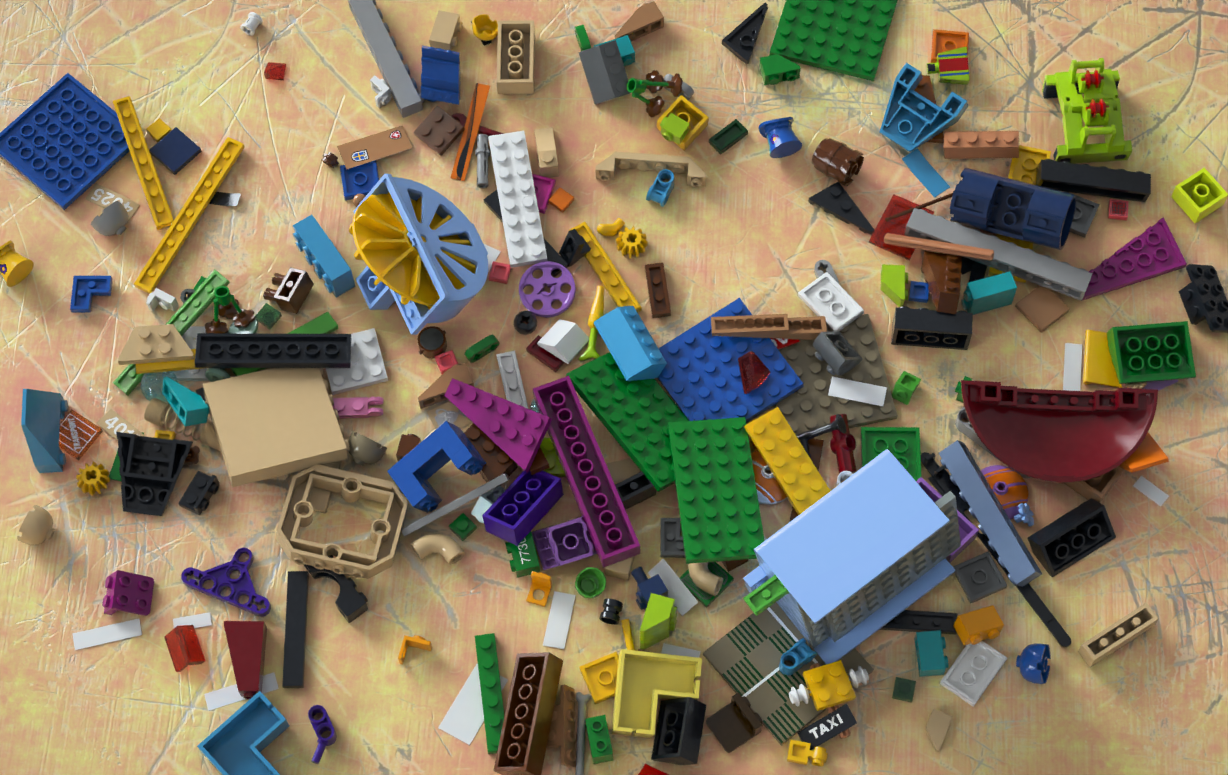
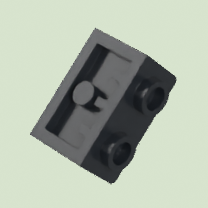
[178,471,219,515]

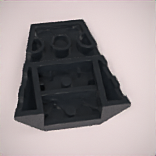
[116,432,193,516]

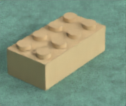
[497,20,535,94]

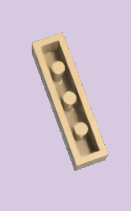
[1078,602,1159,668]

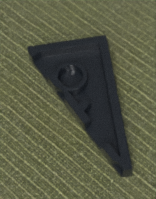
[722,3,768,65]

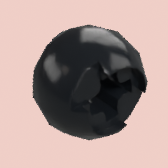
[513,311,537,335]

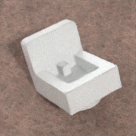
[370,76,392,108]

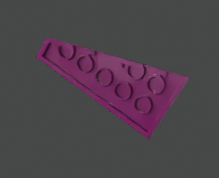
[1082,217,1187,301]
[444,378,552,473]

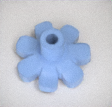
[1014,503,1034,527]

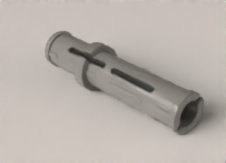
[475,134,490,188]

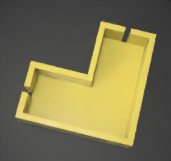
[611,649,702,738]

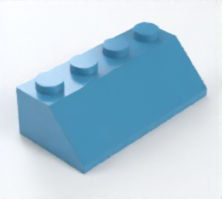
[594,306,667,381]

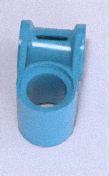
[646,169,674,207]
[779,638,817,676]

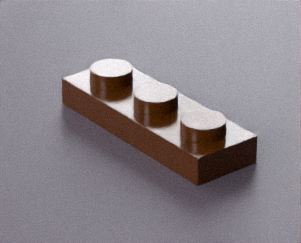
[645,263,671,318]

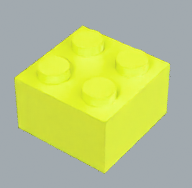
[1171,168,1228,224]

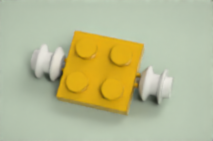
[789,660,869,711]

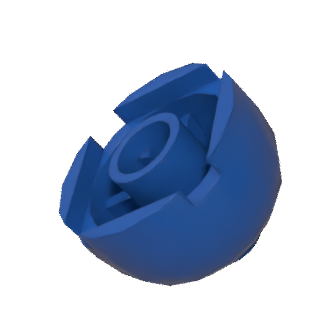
[1016,643,1051,684]

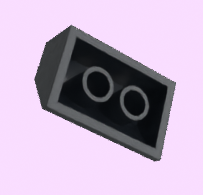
[651,697,706,765]

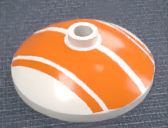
[751,451,787,505]

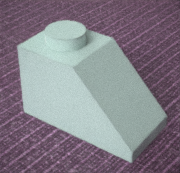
[471,486,505,523]

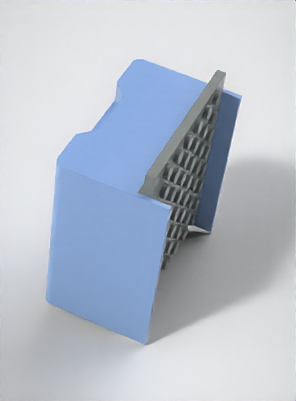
[743,449,961,664]

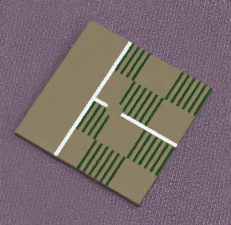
[703,602,874,746]

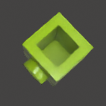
[660,113,690,145]

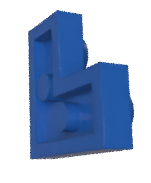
[70,276,113,313]

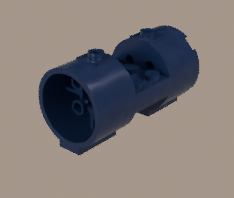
[950,168,1077,250]

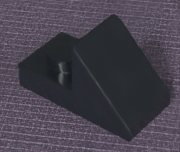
[559,229,591,267]

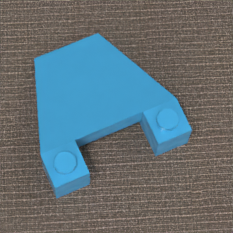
[880,63,968,152]
[21,389,68,473]

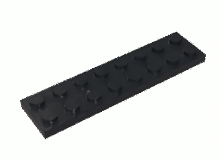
[195,333,352,368]

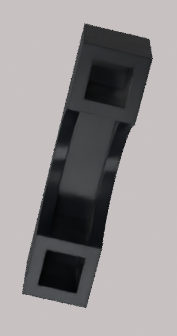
[304,555,368,623]

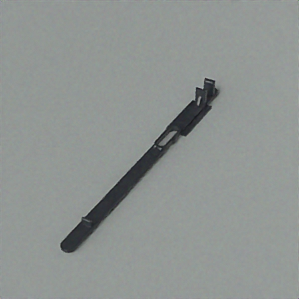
[921,452,1071,647]

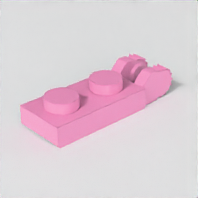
[332,397,384,419]

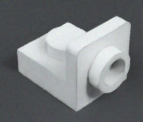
[146,288,179,311]

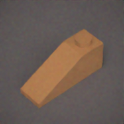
[615,1,664,41]
[418,363,474,409]

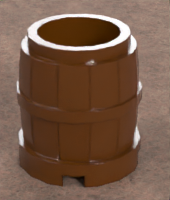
[812,138,864,186]

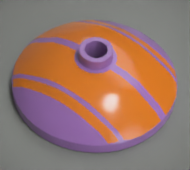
[981,465,1029,520]

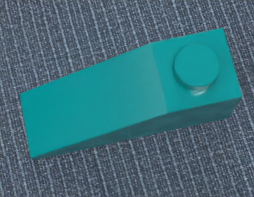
[162,377,210,427]

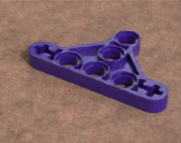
[181,548,271,617]

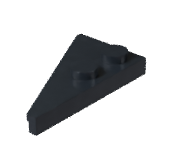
[808,182,875,235]

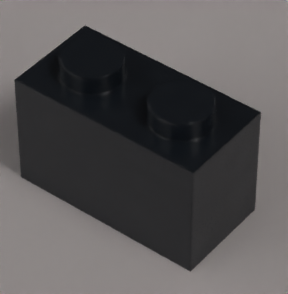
[615,472,656,510]

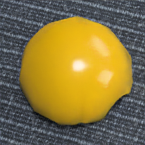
[472,14,498,41]

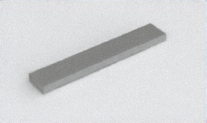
[401,473,510,536]

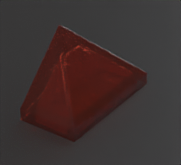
[738,351,770,394]

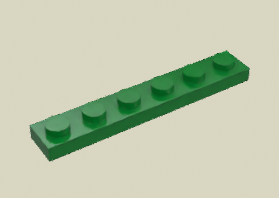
[475,633,504,754]

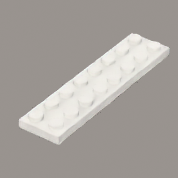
[488,131,547,268]

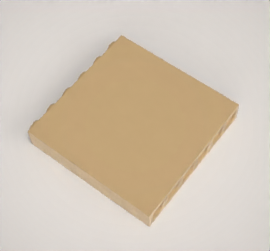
[203,368,350,487]

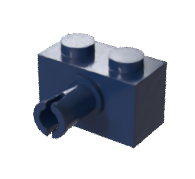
[631,567,668,611]

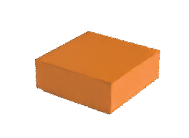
[548,187,574,213]

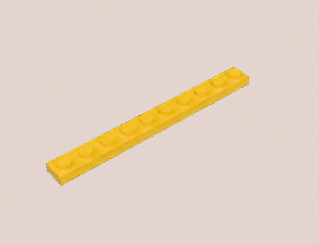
[134,137,244,294]

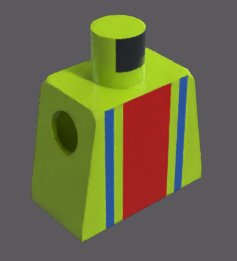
[927,47,970,85]

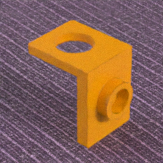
[526,571,552,607]
[398,635,432,664]

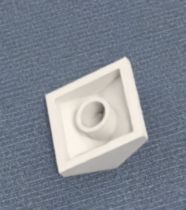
[537,319,589,364]

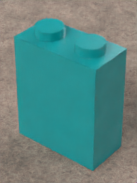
[961,271,1017,315]

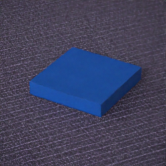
[340,160,379,200]

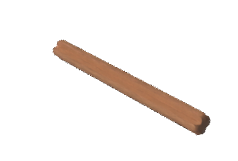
[884,233,994,261]

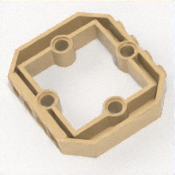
[276,464,408,579]

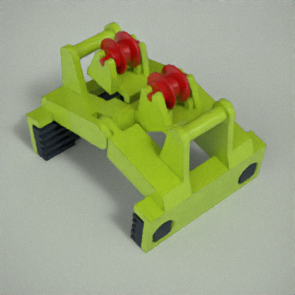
[1042,58,1132,164]

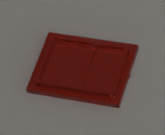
[869,194,934,260]

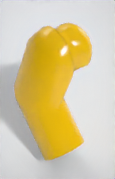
[597,218,625,236]

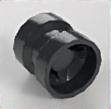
[599,599,623,625]

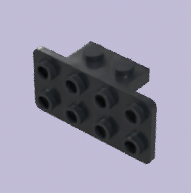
[1179,264,1228,333]

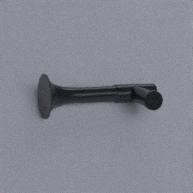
[796,414,846,457]

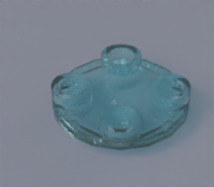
[141,371,178,402]

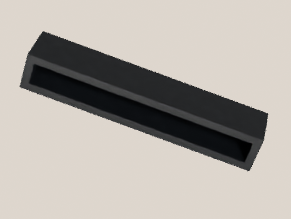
[1036,159,1151,202]

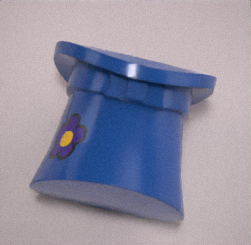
[758,117,802,158]

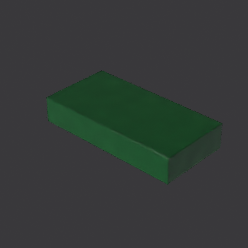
[709,119,748,155]

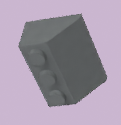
[578,40,631,105]

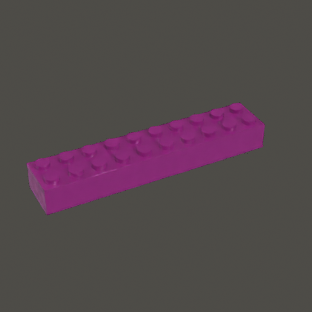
[533,376,640,568]

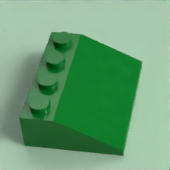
[1107,321,1196,384]

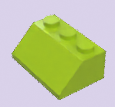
[640,593,677,650]

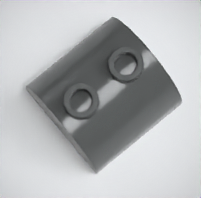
[813,331,862,375]

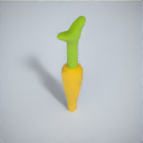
[578,286,605,361]

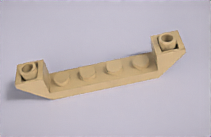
[595,152,706,187]

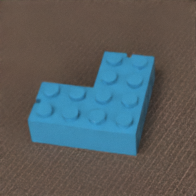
[197,691,289,775]

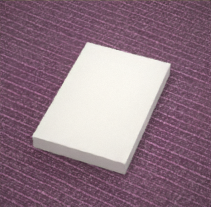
[798,272,864,332]
[940,641,1007,707]

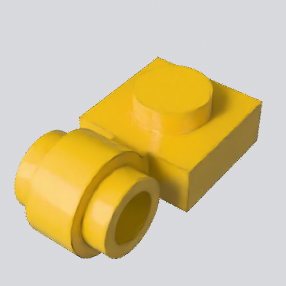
[787,740,828,766]

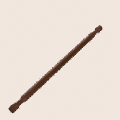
[885,193,953,222]

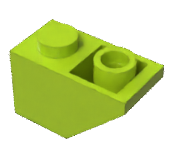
[881,264,908,307]

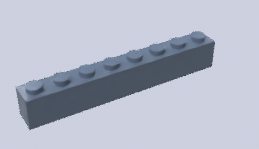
[939,440,1042,587]

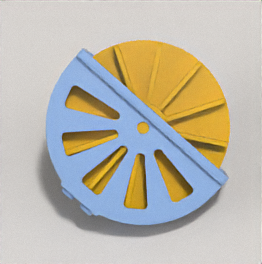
[349,174,488,335]

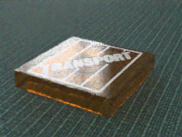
[59,409,103,461]

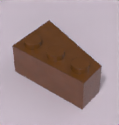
[464,423,518,490]

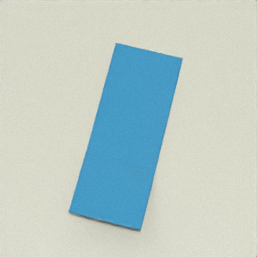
[902,148,950,198]

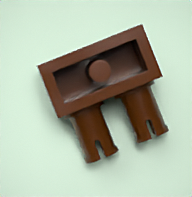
[263,267,314,314]

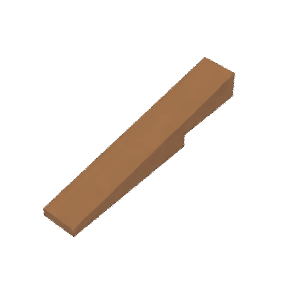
[711,314,827,340]

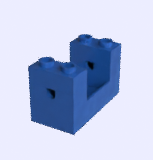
[387,421,486,513]

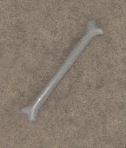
[575,692,592,775]

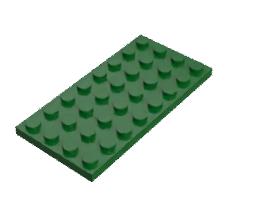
[566,352,689,492]
[668,417,764,564]

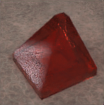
[264,62,286,80]

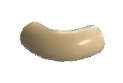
[411,533,465,565]
[688,562,723,596]

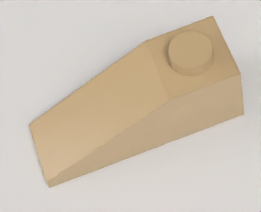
[534,127,559,178]

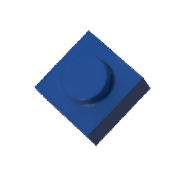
[908,281,929,303]

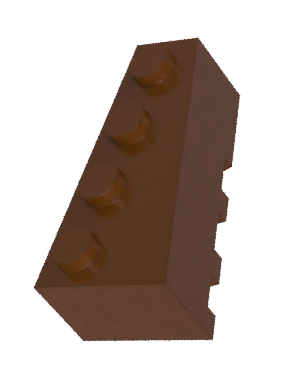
[921,251,962,314]

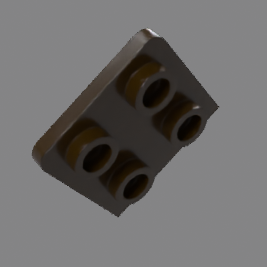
[706,692,763,753]

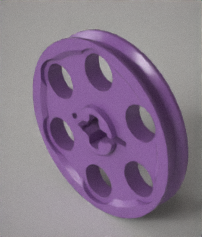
[519,261,576,318]

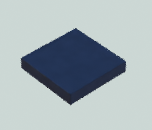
[149,127,202,175]

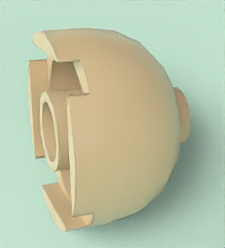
[17,505,55,545]

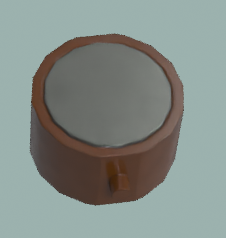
[417,326,447,359]

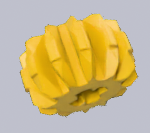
[616,226,648,259]
[76,461,110,496]

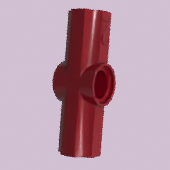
[830,414,856,474]

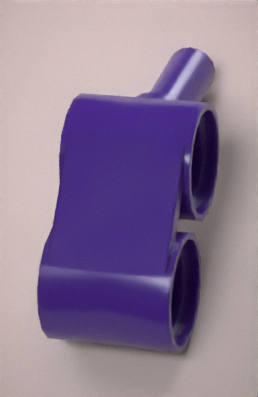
[308,705,337,764]

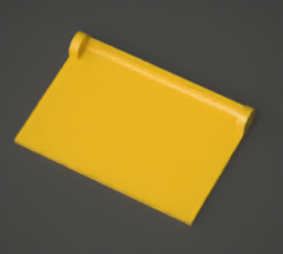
[1083,330,1122,388]

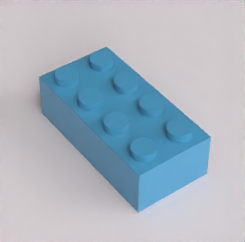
[293,214,355,298]

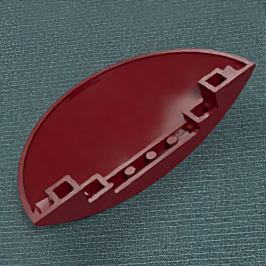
[961,380,1158,483]

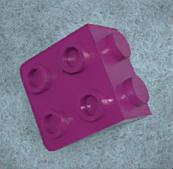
[102,570,154,616]

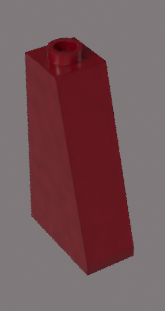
[224,621,267,700]

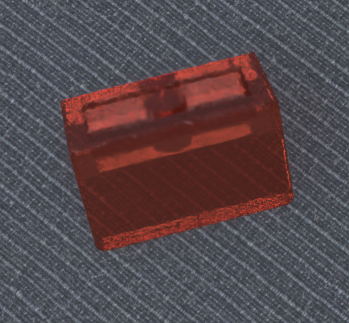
[165,625,205,672]

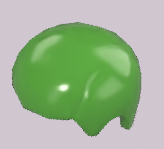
[575,567,606,598]

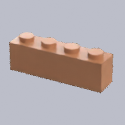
[943,131,1019,159]

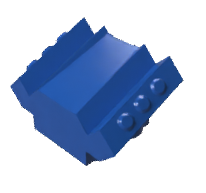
[421,45,461,105]

